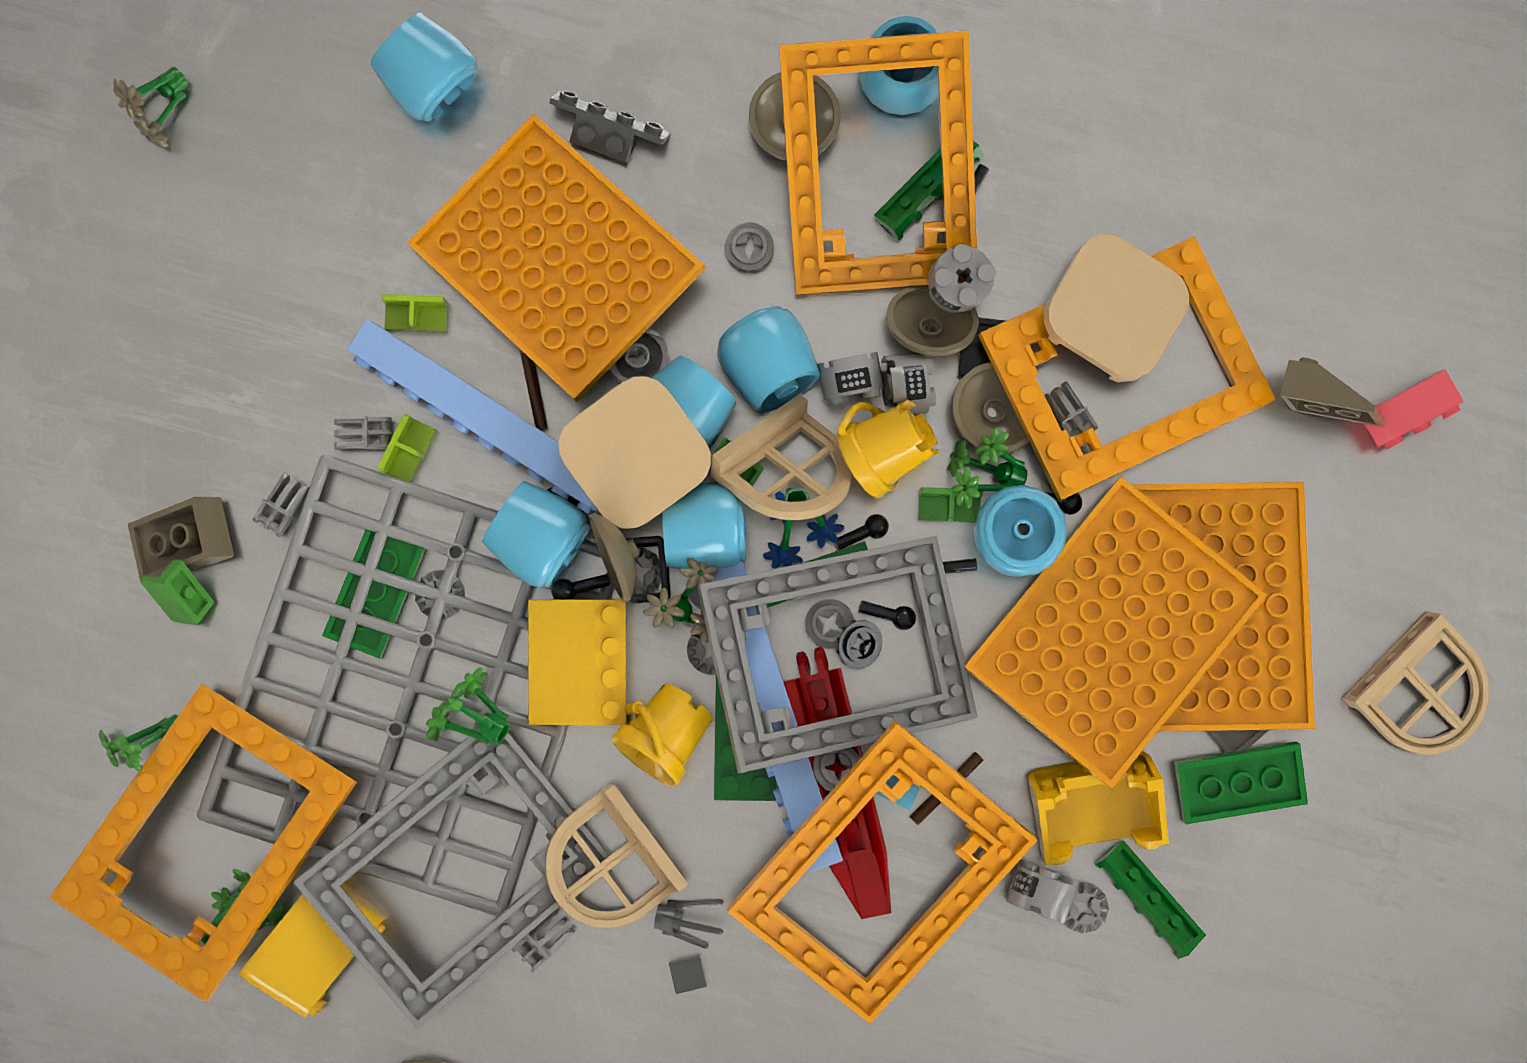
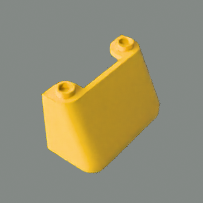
[1028,752,1169,866]
[238,882,388,1018]

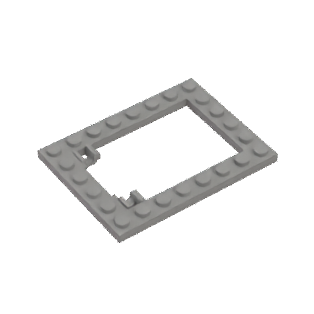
[697,536,978,773]
[293,729,609,1029]

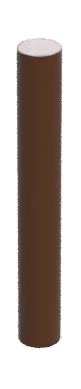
[519,349,548,431]
[910,752,984,825]

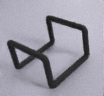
[626,536,671,603]

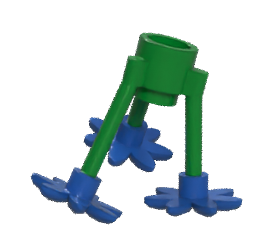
[763,488,845,568]

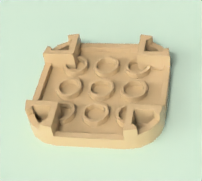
[1041,234,1189,383]
[558,376,711,529]

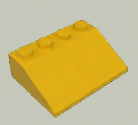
[528,599,626,726]

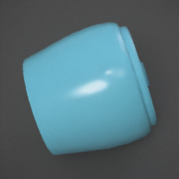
[371,13,478,121]
[858,16,939,116]
[717,306,821,412]
[652,355,736,449]
[482,481,590,588]
[662,481,747,569]
[973,485,1067,577]

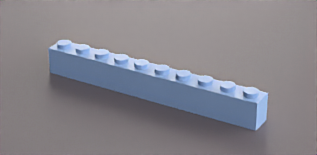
[347,319,601,514]
[711,561,843,873]

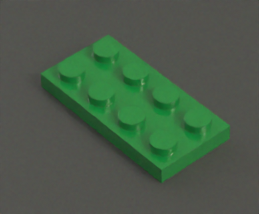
[322,529,426,659]
[714,676,776,801]
[1174,741,1308,824]

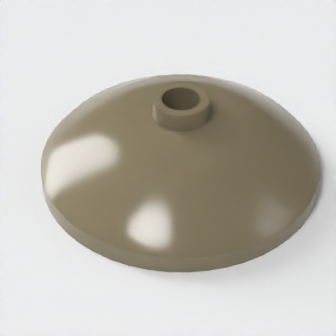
[749,72,840,161]
[886,285,979,356]
[951,363,1030,453]
[588,512,639,603]

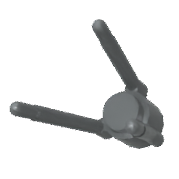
[654,899,724,949]

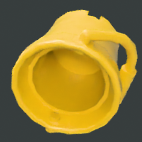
[837,400,939,498]
[611,683,713,787]

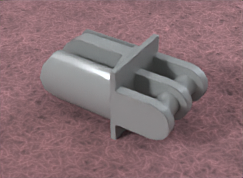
[1044,381,1098,437]
[334,416,392,451]
[253,472,309,537]
[511,910,575,972]

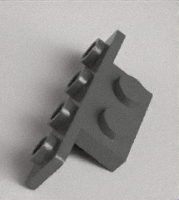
[549,90,670,163]

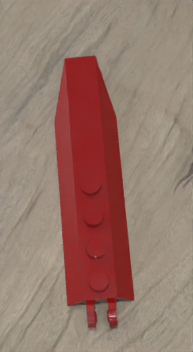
[783,647,892,919]

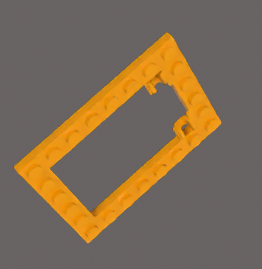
[779,30,977,295]
[978,236,1276,501]
[49,683,357,1003]
[727,720,1038,1024]

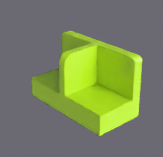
[382,294,449,333]
[377,413,438,483]

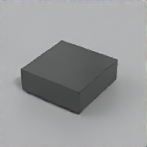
[669,955,707,994]

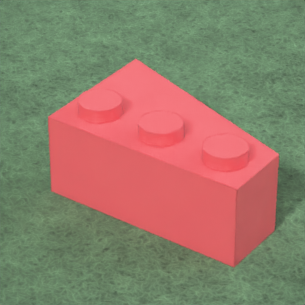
[1365,369,1464,450]

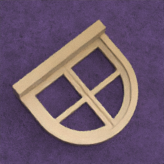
[710,394,853,520]
[1342,611,1489,755]
[545,783,689,928]

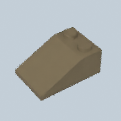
[1280,357,1385,427]
[128,497,234,579]

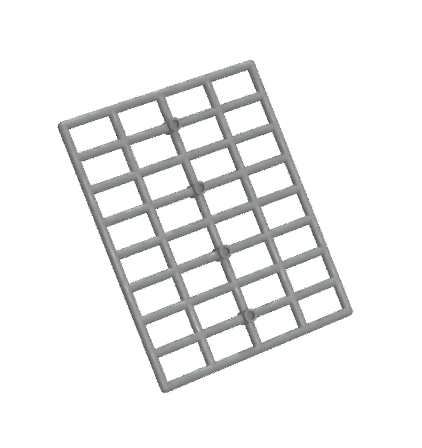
[197,455,614,916]

